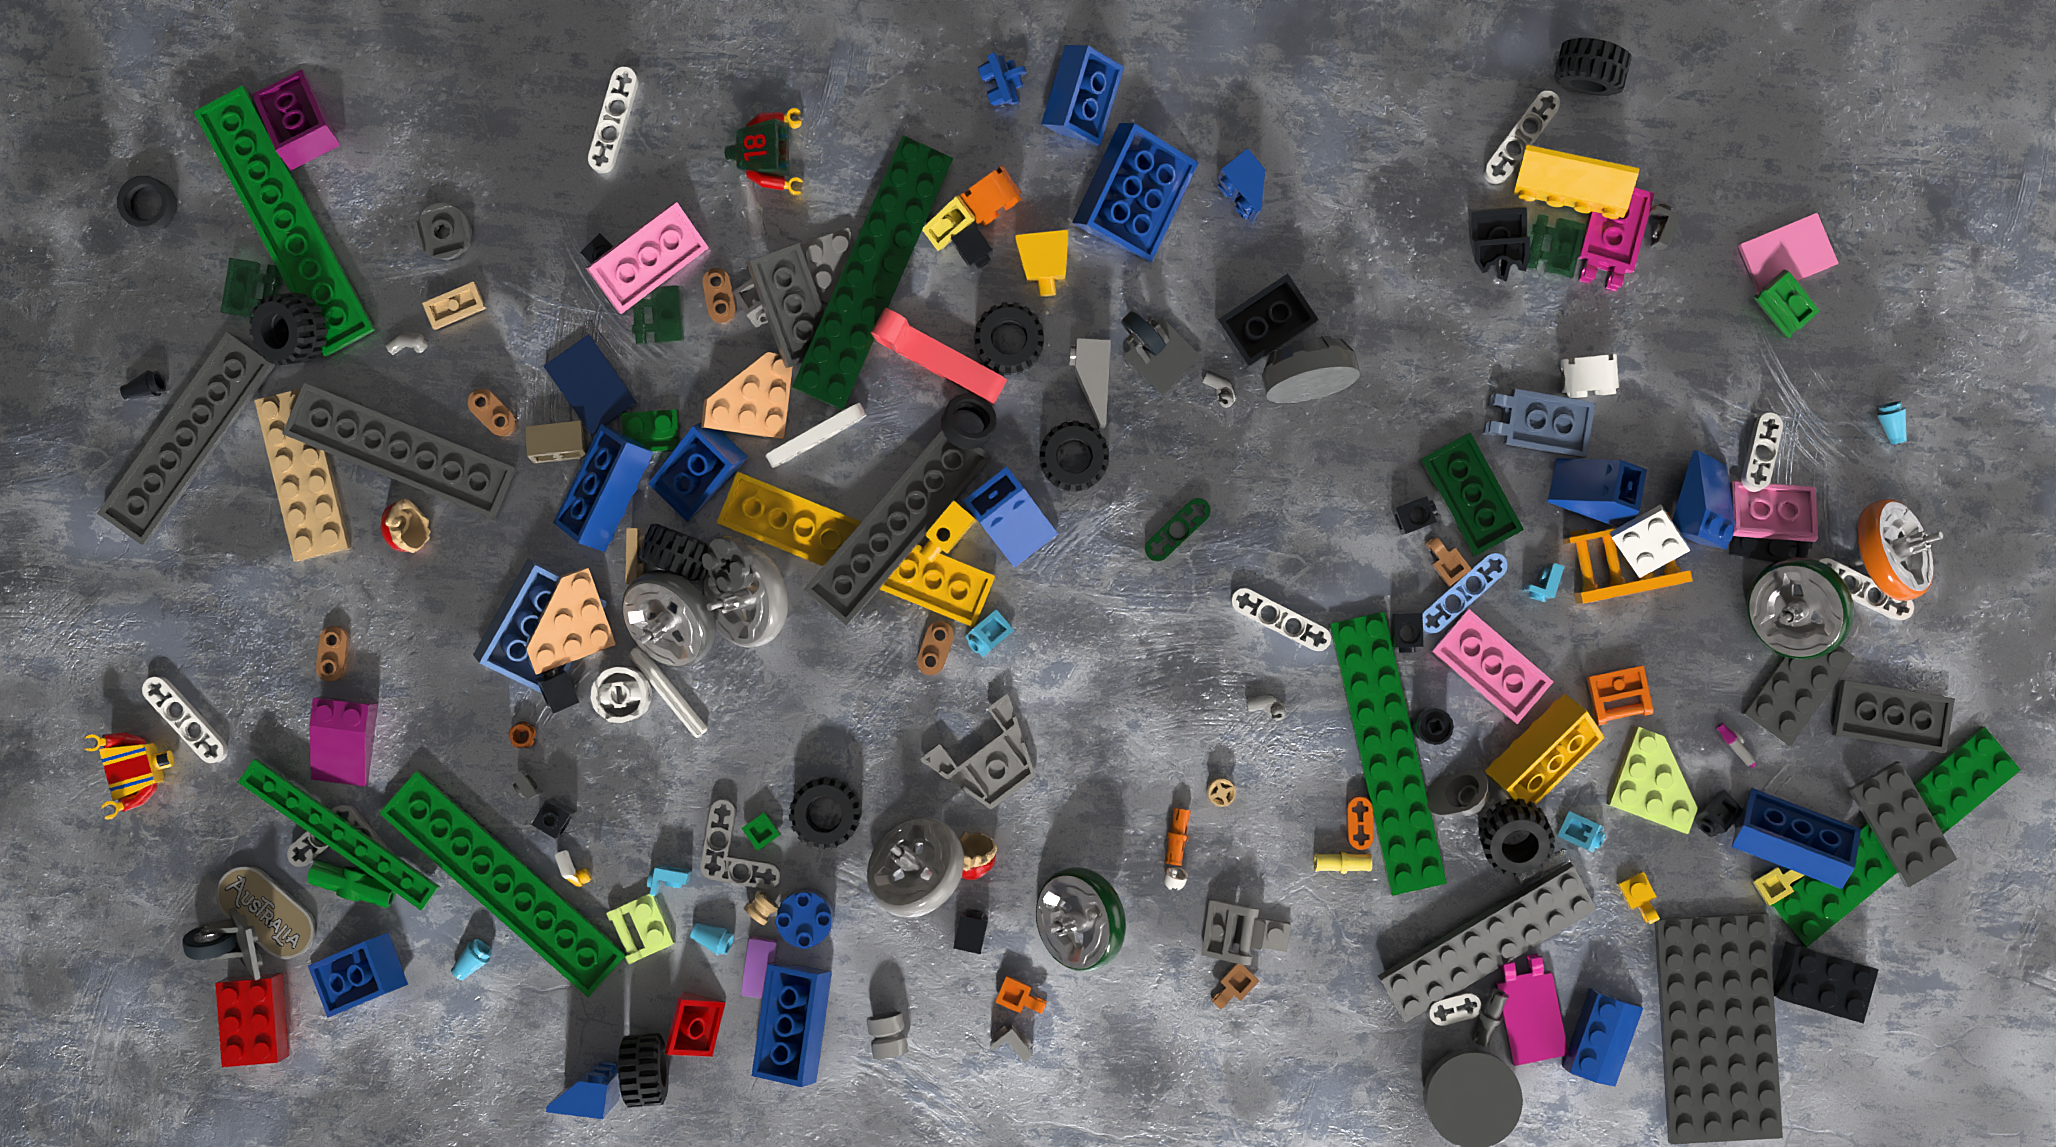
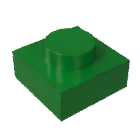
[741,811,781,851]

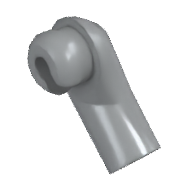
[1203,370,1236,408]
[1246,694,1286,721]

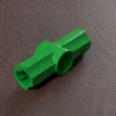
[307,859,396,908]

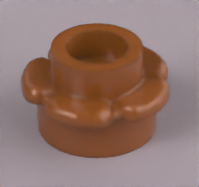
[509,721,537,748]

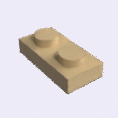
[422,281,487,330]
[625,528,646,584]

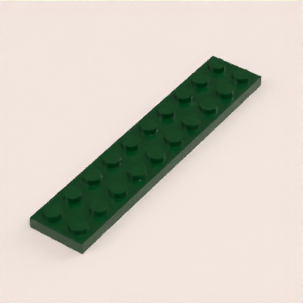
[792,135,953,411]

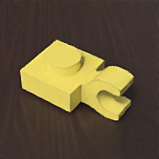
[1752,867,1804,906]

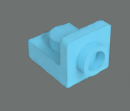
[1523,563,1565,602]
[965,609,1014,657]
[1558,811,1606,852]
[647,864,692,896]

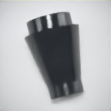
[120,370,166,401]

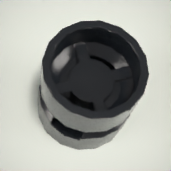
[1410,707,1454,745]

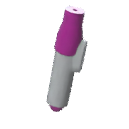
[1716,722,1756,768]

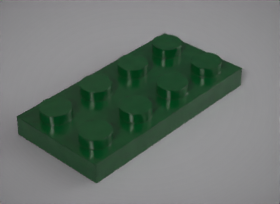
[1420,432,1524,557]

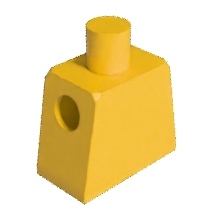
[1015,230,1068,297]
[919,500,977,562]

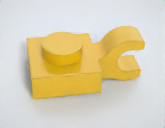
[1616,871,1660,924]

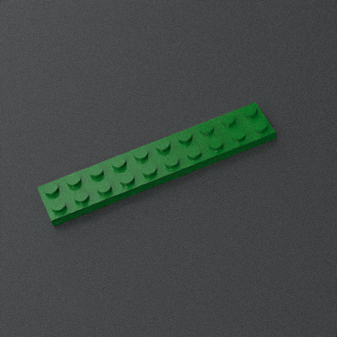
[194,86,376,356]
[1329,612,1447,896]
[1770,726,2021,947]
[379,771,627,998]

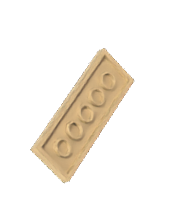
[254,389,351,562]

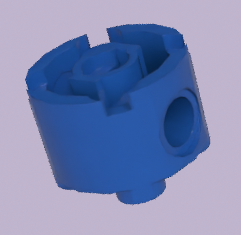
[775,888,835,949]

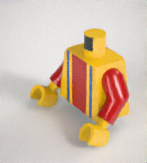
[83,732,175,820]

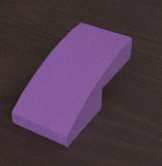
[741,936,777,999]

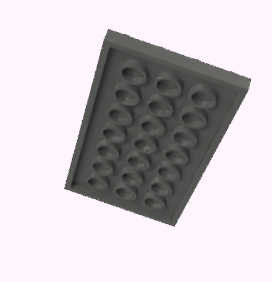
[1654,913,1783,1145]

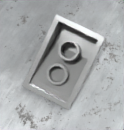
[1069,338,1111,430]

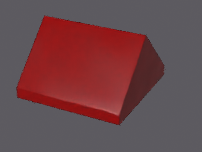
[665,991,726,1057]

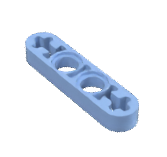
[1421,553,1508,633]

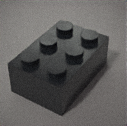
[1215,273,1319,370]
[1773,941,1879,1024]

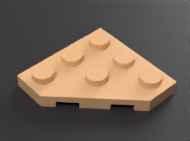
[701,352,793,439]
[525,566,616,675]

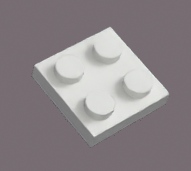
[1610,504,1690,578]

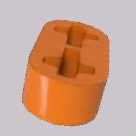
[1346,796,1374,850]

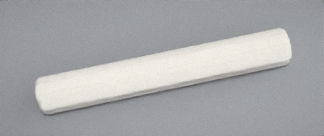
[628,646,707,738]

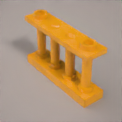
[1563,512,1693,604]

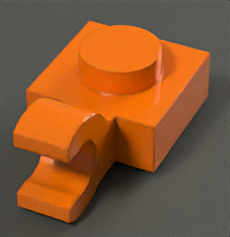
[995,975,1047,1014]

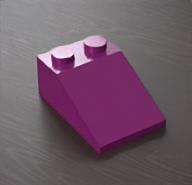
[252,69,341,170]
[309,697,378,786]

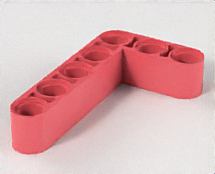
[871,307,1007,405]

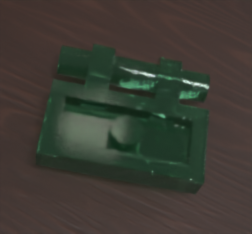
[1527,214,1586,280]
[220,258,280,318]
[630,285,684,345]

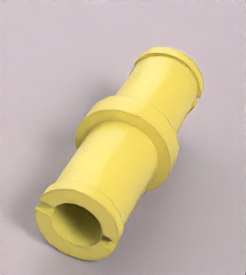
[1314,851,1372,874]

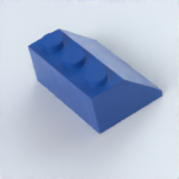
[1041,45,1124,146]
[1562,988,1643,1087]
[546,1061,620,1119]

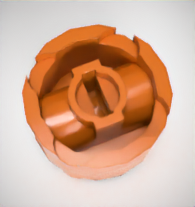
[960,165,1022,227]

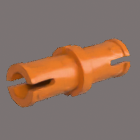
[1164,808,1191,866]

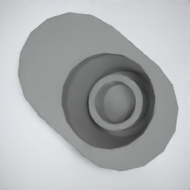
[1426,769,1490,816]

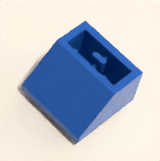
[1217,148,1265,223]

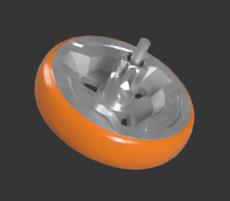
[1850,499,1943,601]

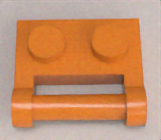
[1587,665,1653,726]

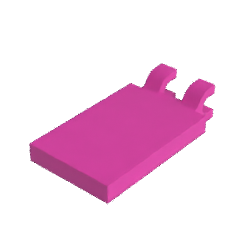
[1578,187,1655,292]
[1495,953,1569,1066]

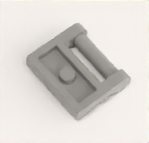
[1201,900,1259,965]

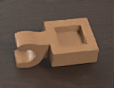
[1425,537,1472,586]
[1211,963,1259,1009]

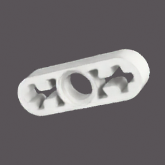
[1741,413,1783,492]

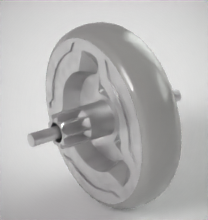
[703,545,788,648]
[867,817,964,918]

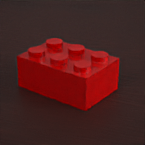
[215,973,289,1067]

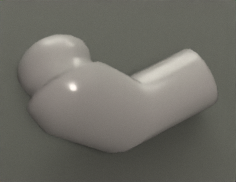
[384,331,428,355]

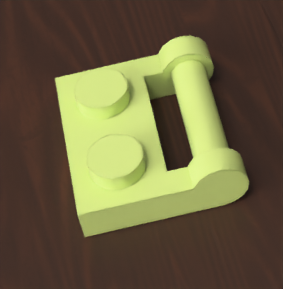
[606,893,675,964]

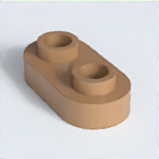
[702,268,737,324]
[468,388,517,437]
[917,621,954,675]
[316,626,350,682]

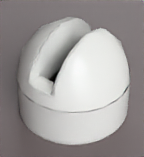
[1164,866,1188,891]

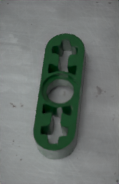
[1144,498,1211,562]

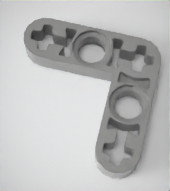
[700,799,782,889]
[287,804,394,867]

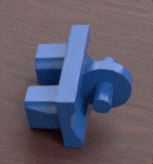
[978,52,1027,106]

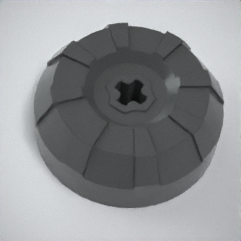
[1262,336,1360,403]
[1423,1049,1523,1147]

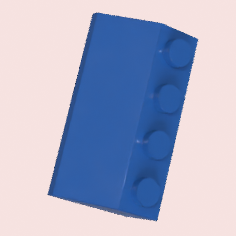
[553,424,654,552]
[1732,788,1861,889]
[751,964,832,1087]

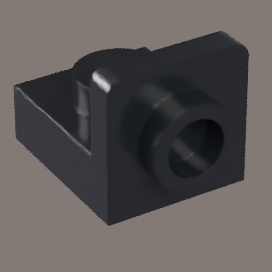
[1694,790,1744,838]

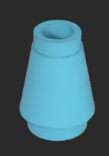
[1877,401,1907,444]
[690,923,734,955]
[451,939,492,980]

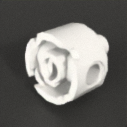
[1560,354,1619,398]
[591,666,652,723]

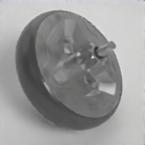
[622,570,716,667]

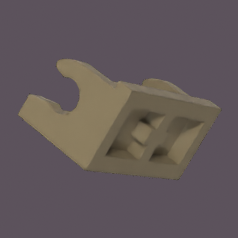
[525,420,588,463]

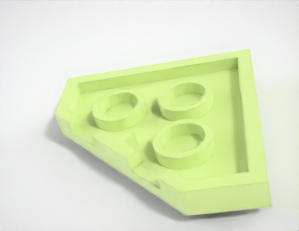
[1607,726,1698,834]

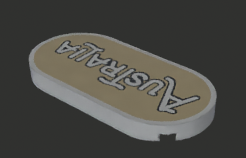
[216,866,316,959]

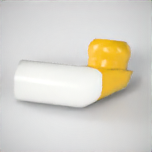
[555,850,591,886]

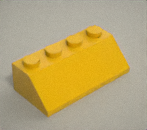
[1513,145,1640,219]
[1485,693,1605,805]

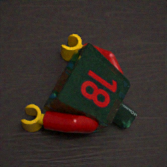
[724,108,803,196]

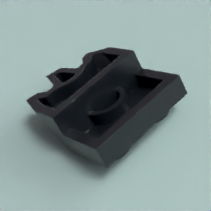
[1469,207,1530,282]

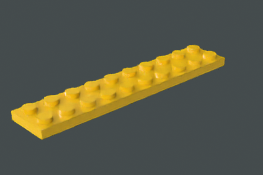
[716,471,995,627]

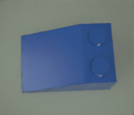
[648,422,748,522]
[1672,450,1735,550]
[308,933,408,1018]

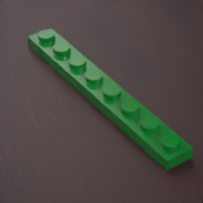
[238,759,440,911]

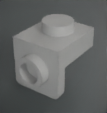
[990,1024,1034,1062]

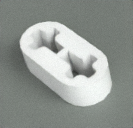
[1427,991,1481,1026]

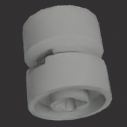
[866,1011,909,1059]

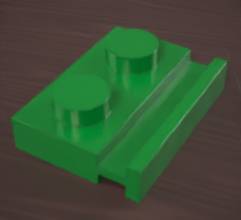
[1753,269,1820,338]
[621,409,680,452]

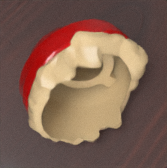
[380,498,431,553]
[959,831,998,880]

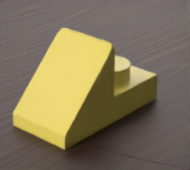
[922,195,975,251]

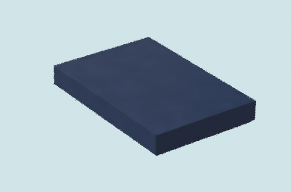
[544,334,638,435]

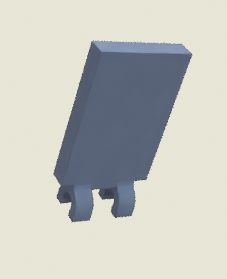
[1483,389,1595,458]

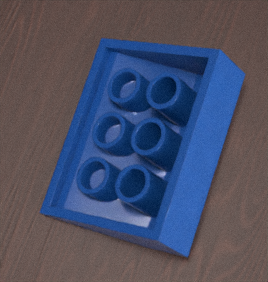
[1072,123,1199,262]

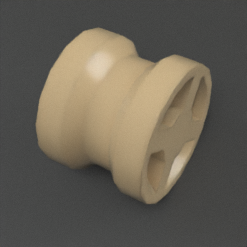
[1206,777,1236,807]
[744,890,779,925]

